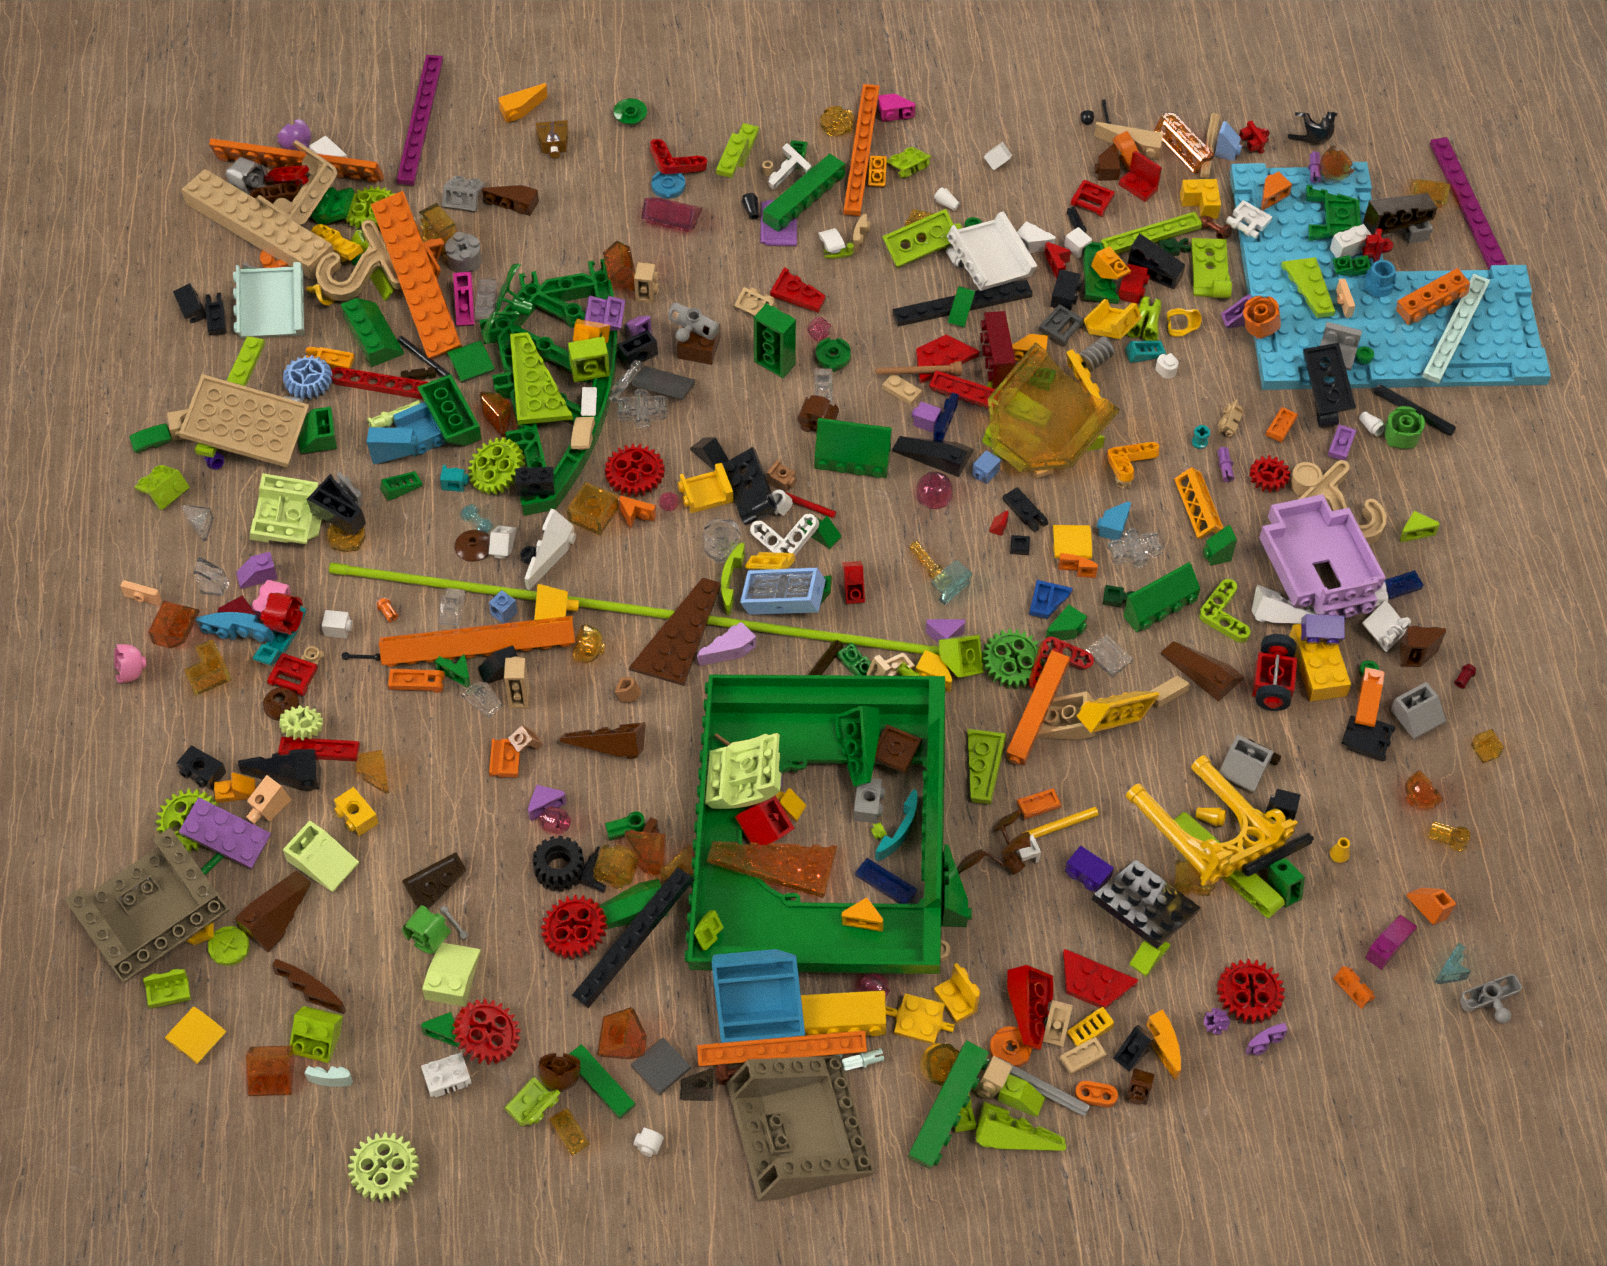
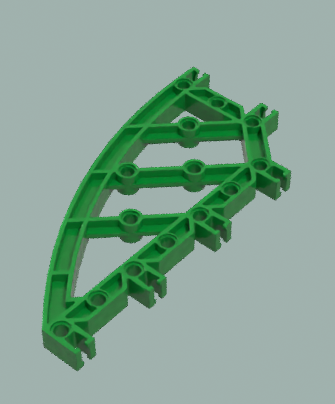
[479,258,618,516]

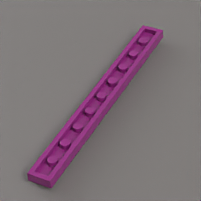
[397,55,443,185]
[1430,137,1508,270]

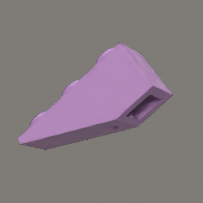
[697,622,756,666]

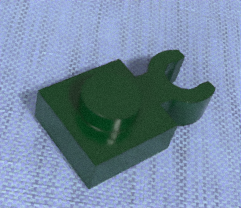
[1158,238,1191,256]
[1102,585,1135,607]

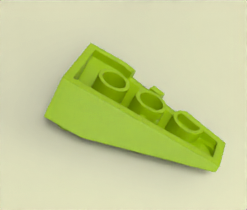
[976,1101,1066,1151]

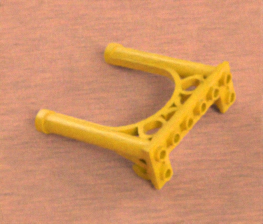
[1125,755,1298,886]

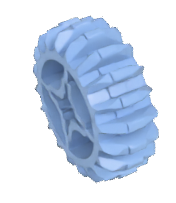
[283,355,332,400]

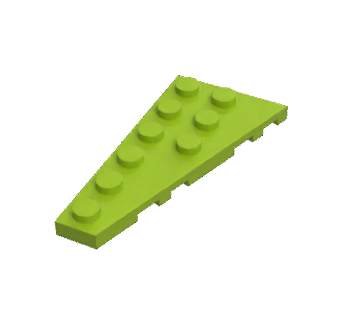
[510,332,573,425]

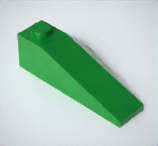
[835,705,881,787]
[942,844,972,927]

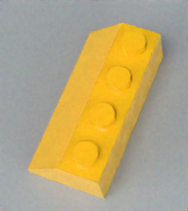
[1077,691,1160,733]
[801,991,886,1037]

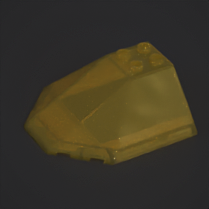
[988,342,1120,473]

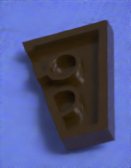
[402,852,466,910]

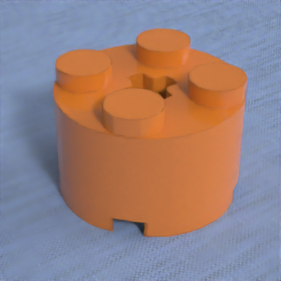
[1243,295,1281,339]

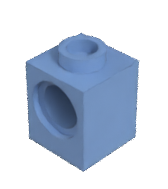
[972,450,1001,484]
[489,590,518,623]

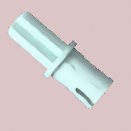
[841,1048,884,1071]

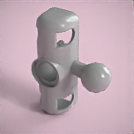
[668,302,719,342]
[1460,974,1522,1024]

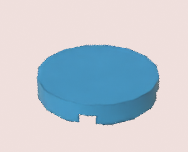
[651,171,686,199]

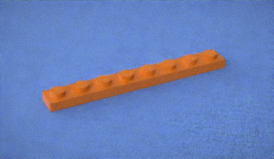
[697,1030,867,1067]

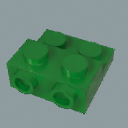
[311,187,355,224]

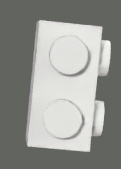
[1330,224,1372,258]

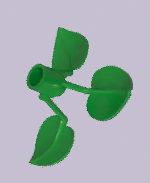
[483,263,532,344]

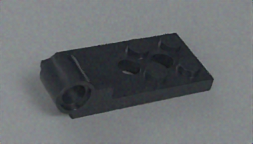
[1303,342,1356,428]
[723,447,777,525]

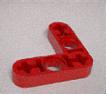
[650,139,708,174]
[1029,637,1094,689]

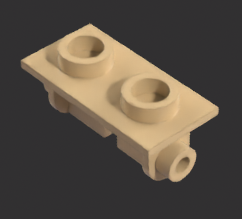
[1217,399,1243,437]

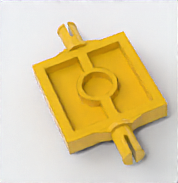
[886,993,955,1045]

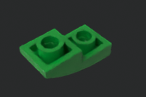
[1332,255,1371,276]
[948,286,975,327]
[129,423,172,454]
[836,643,871,676]

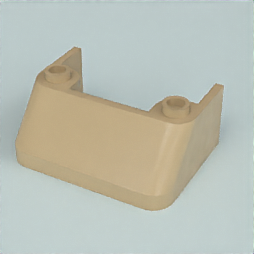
[255,140,337,225]

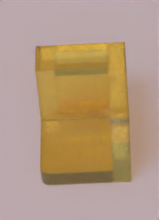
[1471,729,1504,763]

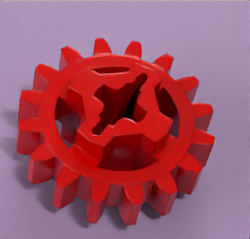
[1249,455,1290,493]

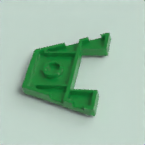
[1305,185,1361,241]

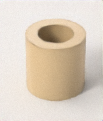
[762,160,773,176]

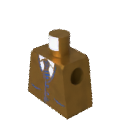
[536,120,569,158]

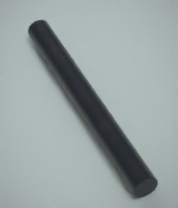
[398,336,450,377]

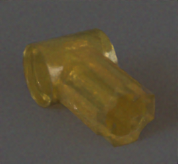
[1428,820,1471,852]

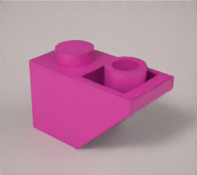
[878,93,915,122]

